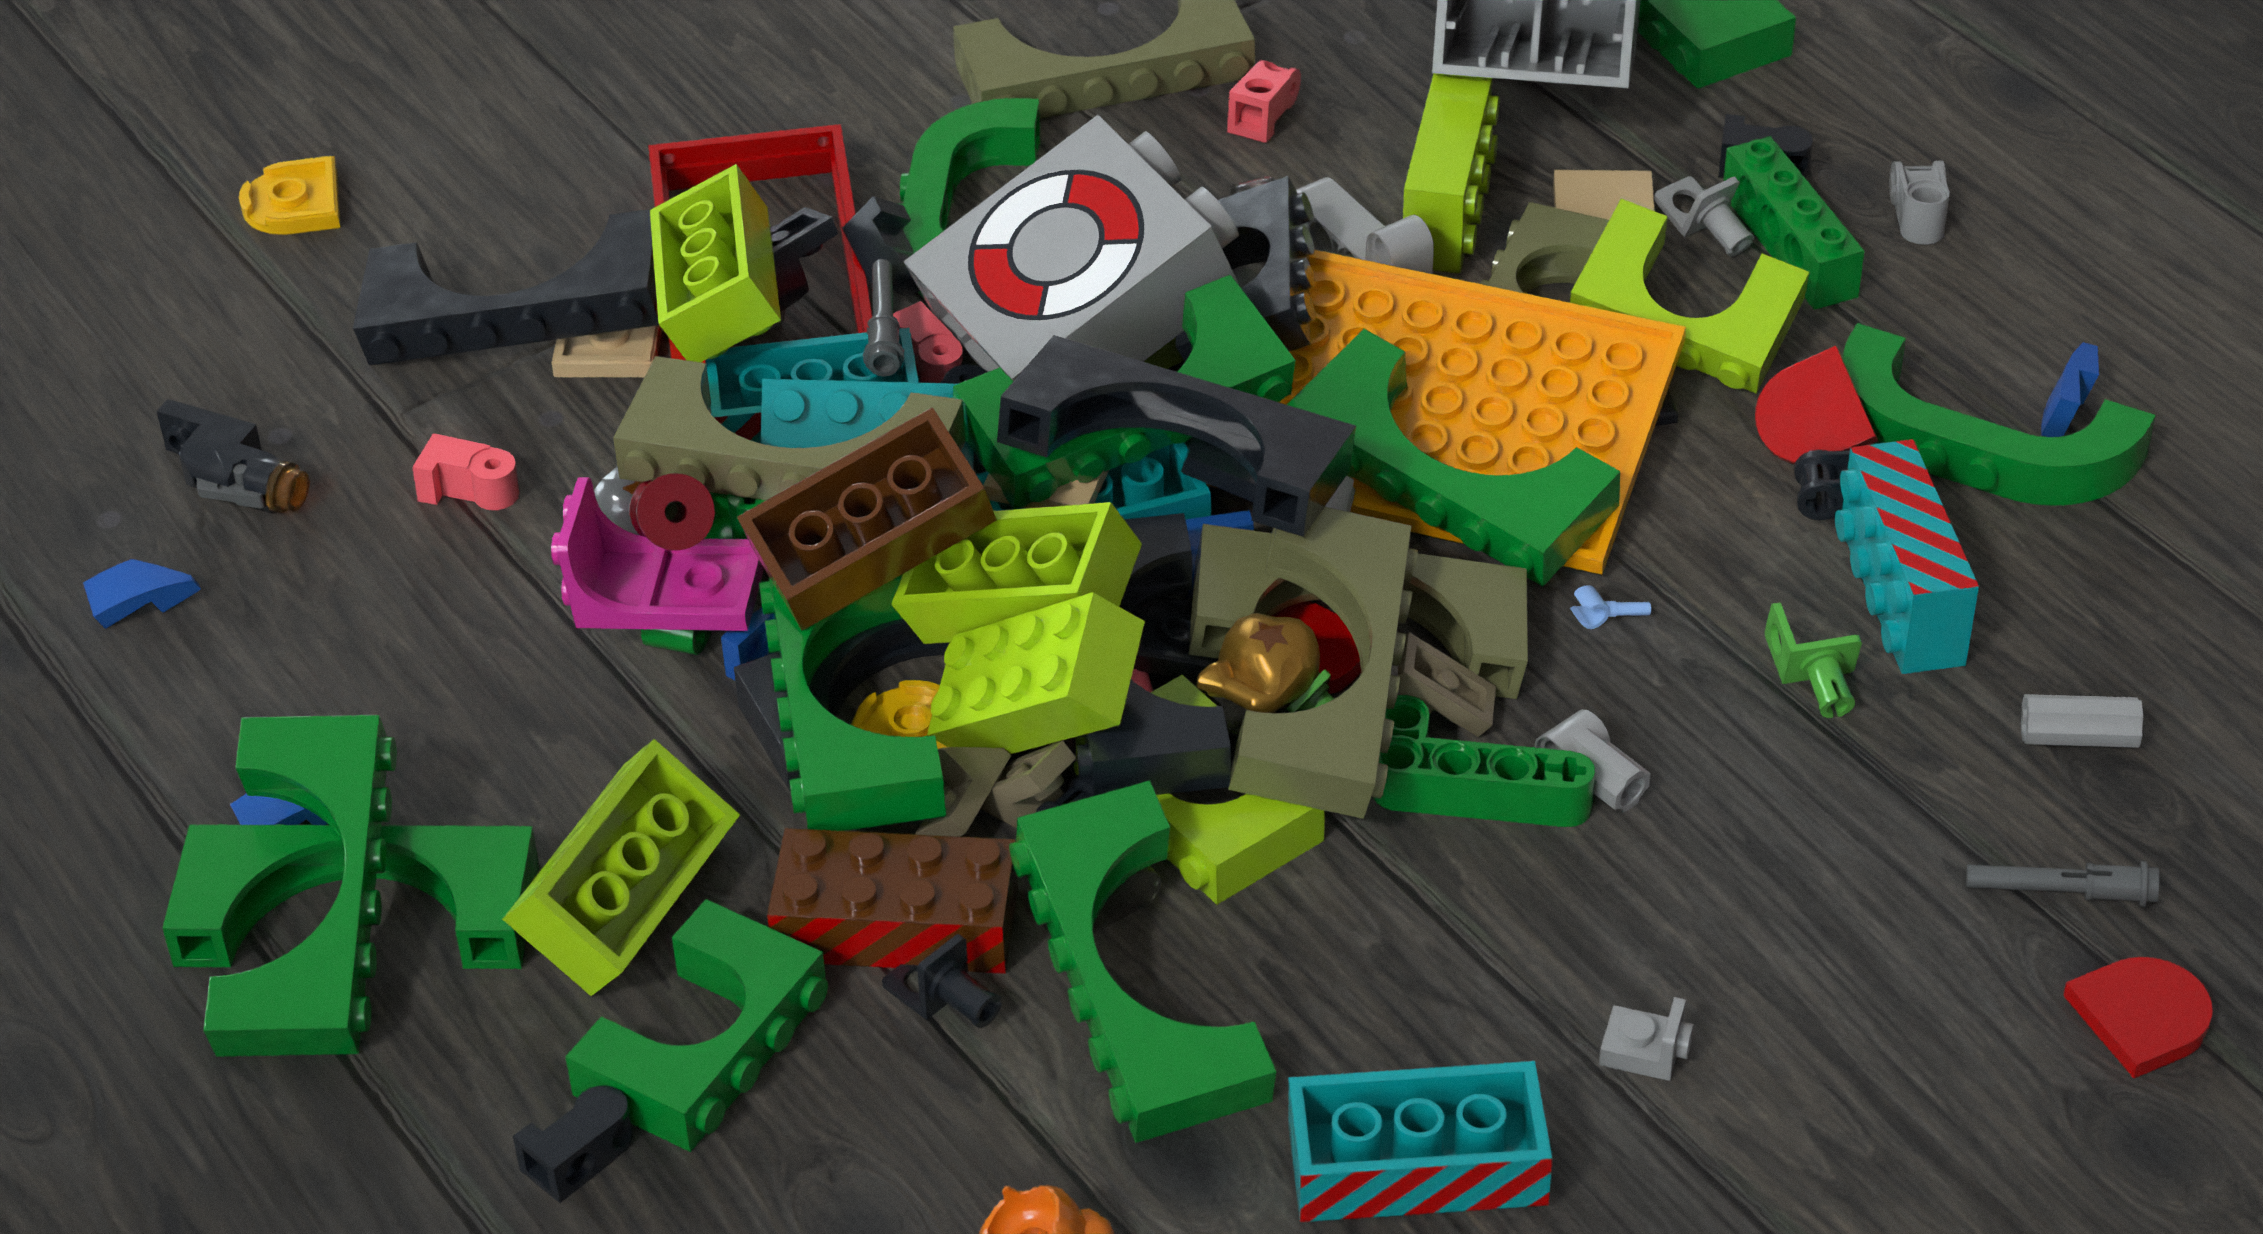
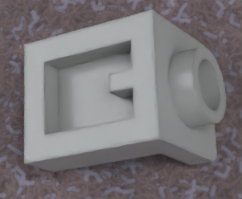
[1599,997,1694,1081]

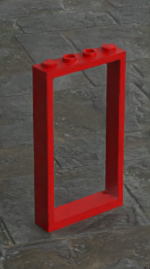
[648,124,872,363]

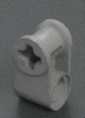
[1889,161,1950,245]

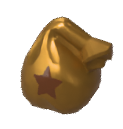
[1197,613,1320,713]

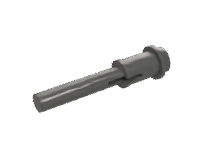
[863,259,905,376]
[1966,861,2159,907]

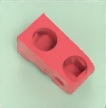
[1227,60,1301,143]
[893,301,963,383]
[412,433,519,511]

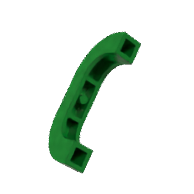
[897,98,1041,299]
[1843,323,2156,506]

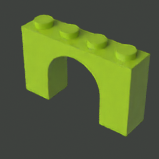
[1570,198,1809,394]
[1074,675,1325,905]

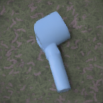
[1570,585,1651,629]

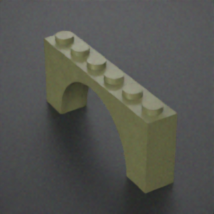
[953,0,1255,118]
[613,356,966,500]
[1228,507,1418,819]
[1189,524,1528,699]

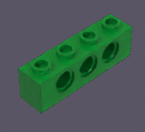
[1724,136,1864,310]

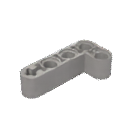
[1296,177,1434,274]

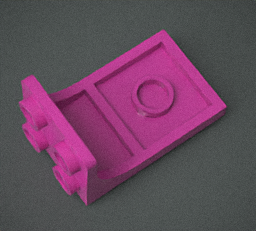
[551,477,764,631]

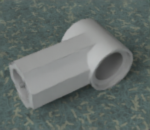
[1534,709,1651,813]

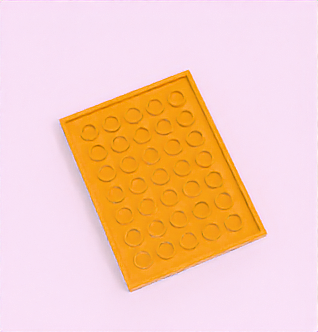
[1206,250,1686,575]

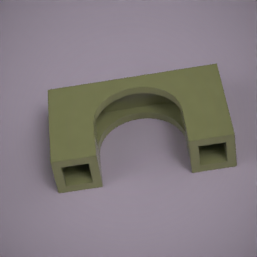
[1480,202,1609,293]

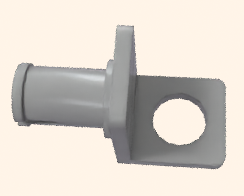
[1653,176,1755,257]

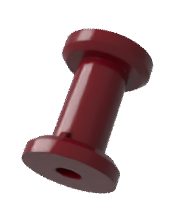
[629,473,715,551]

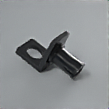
[882,934,1002,1028]

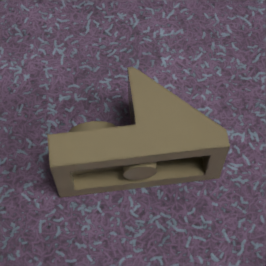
[1397,632,1496,737]
[980,740,1076,828]
[915,747,1011,837]

